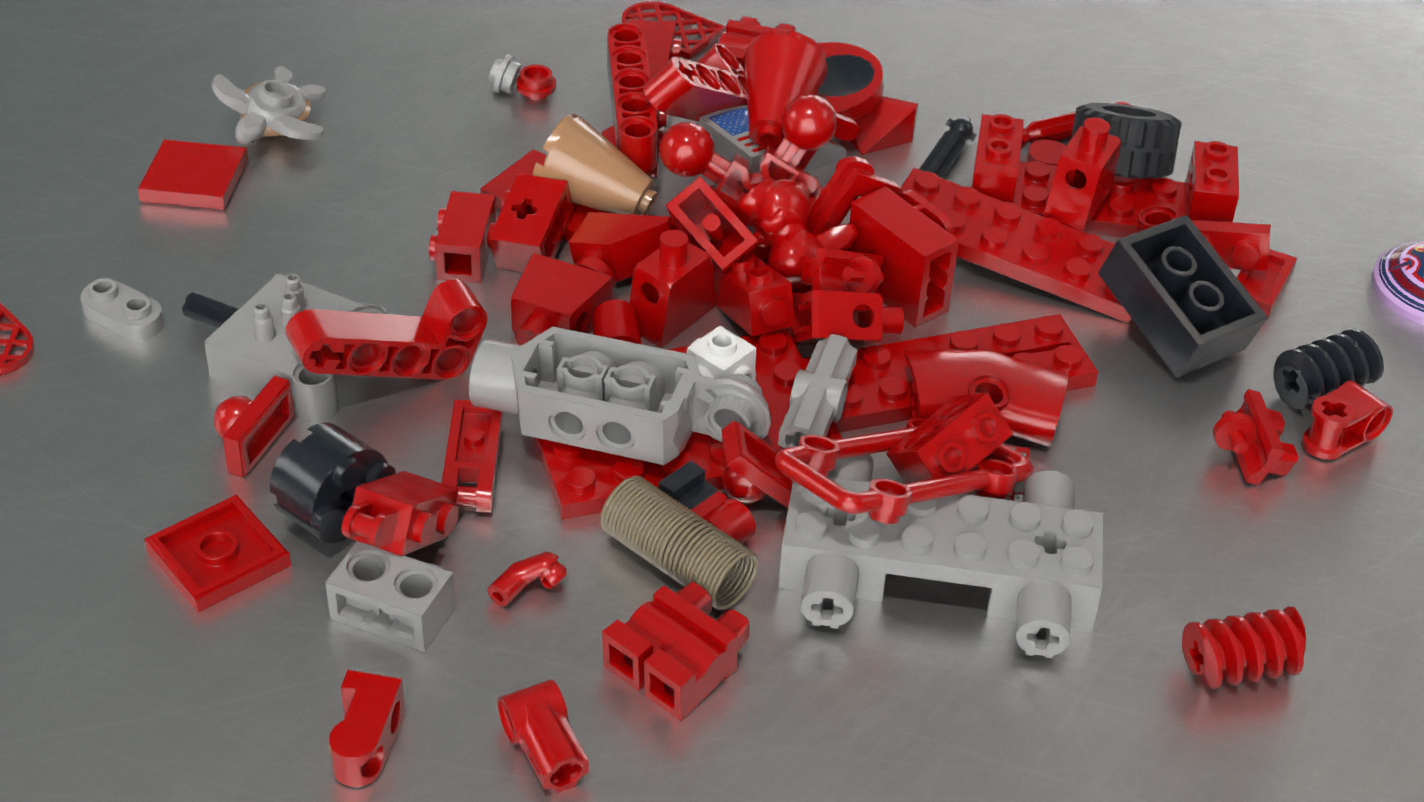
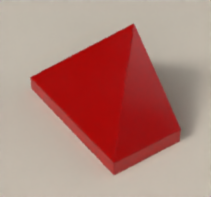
[849,96,918,155]

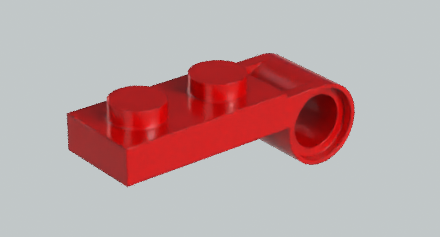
[1138,205,1271,271]

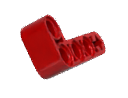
[643,43,747,122]
[285,279,488,380]

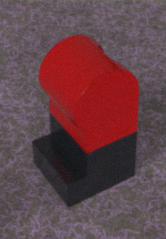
[658,461,756,544]

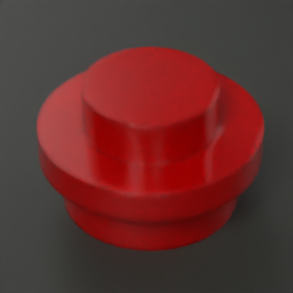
[516,64,556,100]

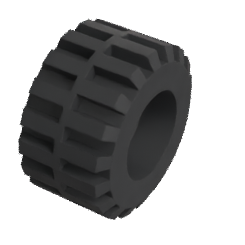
[1071,103,1182,179]

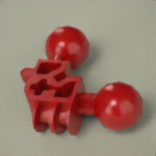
[659,94,837,212]

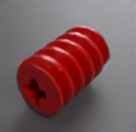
[1182,606,1306,689]

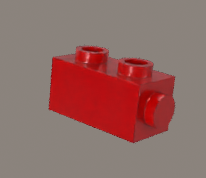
[428,191,496,284]
[713,253,795,336]

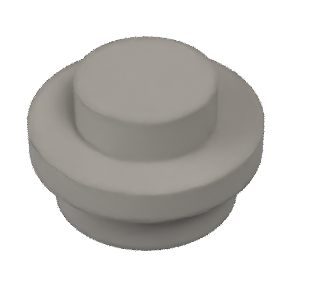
[488,54,522,94]

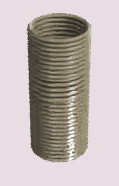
[600,476,758,610]

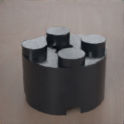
[269,422,396,543]

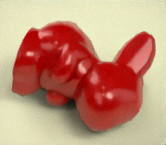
[733,178,858,286]

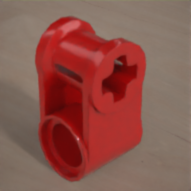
[1301,380,1393,460]

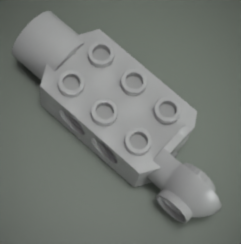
[469,327,771,465]

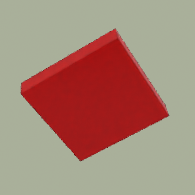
[138,139,248,210]
[144,494,291,613]

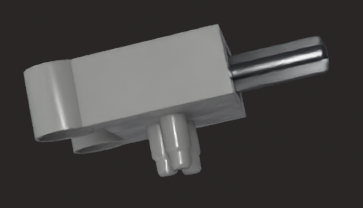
[182,273,389,423]

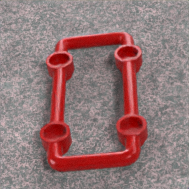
[775,418,1034,524]

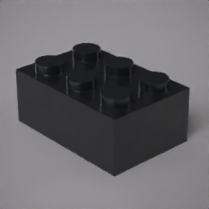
[1098,215,1268,377]

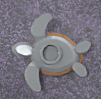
[211,66,326,146]

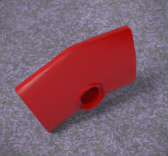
[904,349,1069,447]

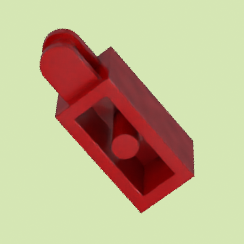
[342,471,459,556]

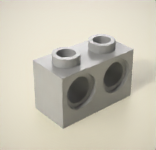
[325,541,455,653]

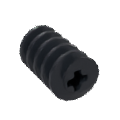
[1273,328,1384,409]

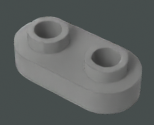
[80,278,164,341]

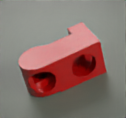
[328,670,405,787]

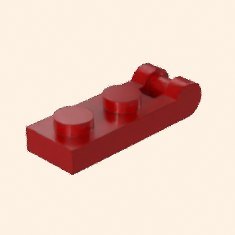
[441,400,504,513]

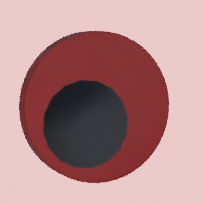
[817,42,884,120]

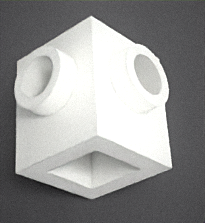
[686,326,756,380]

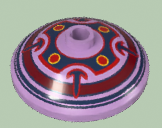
[1372,240,1424,326]

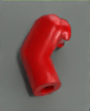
[487,551,567,607]

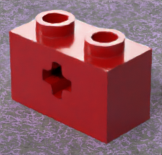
[487,173,574,272]

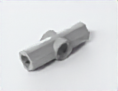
[778,334,858,448]

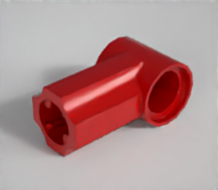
[497,679,589,793]

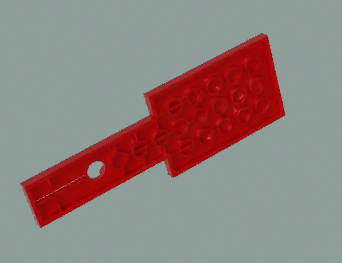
[533,314,1099,520]

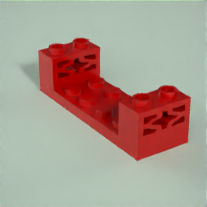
[971,114,1239,238]

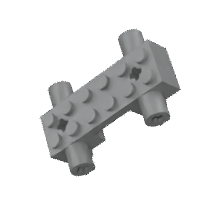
[778,454,1104,658]

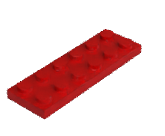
[901,168,1131,323]

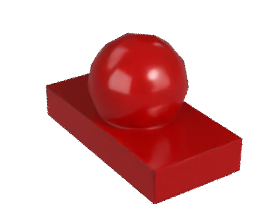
[213,375,295,478]
[721,421,793,508]

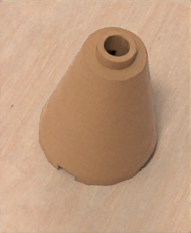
[532,113,658,215]

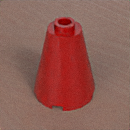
[745,30,828,149]

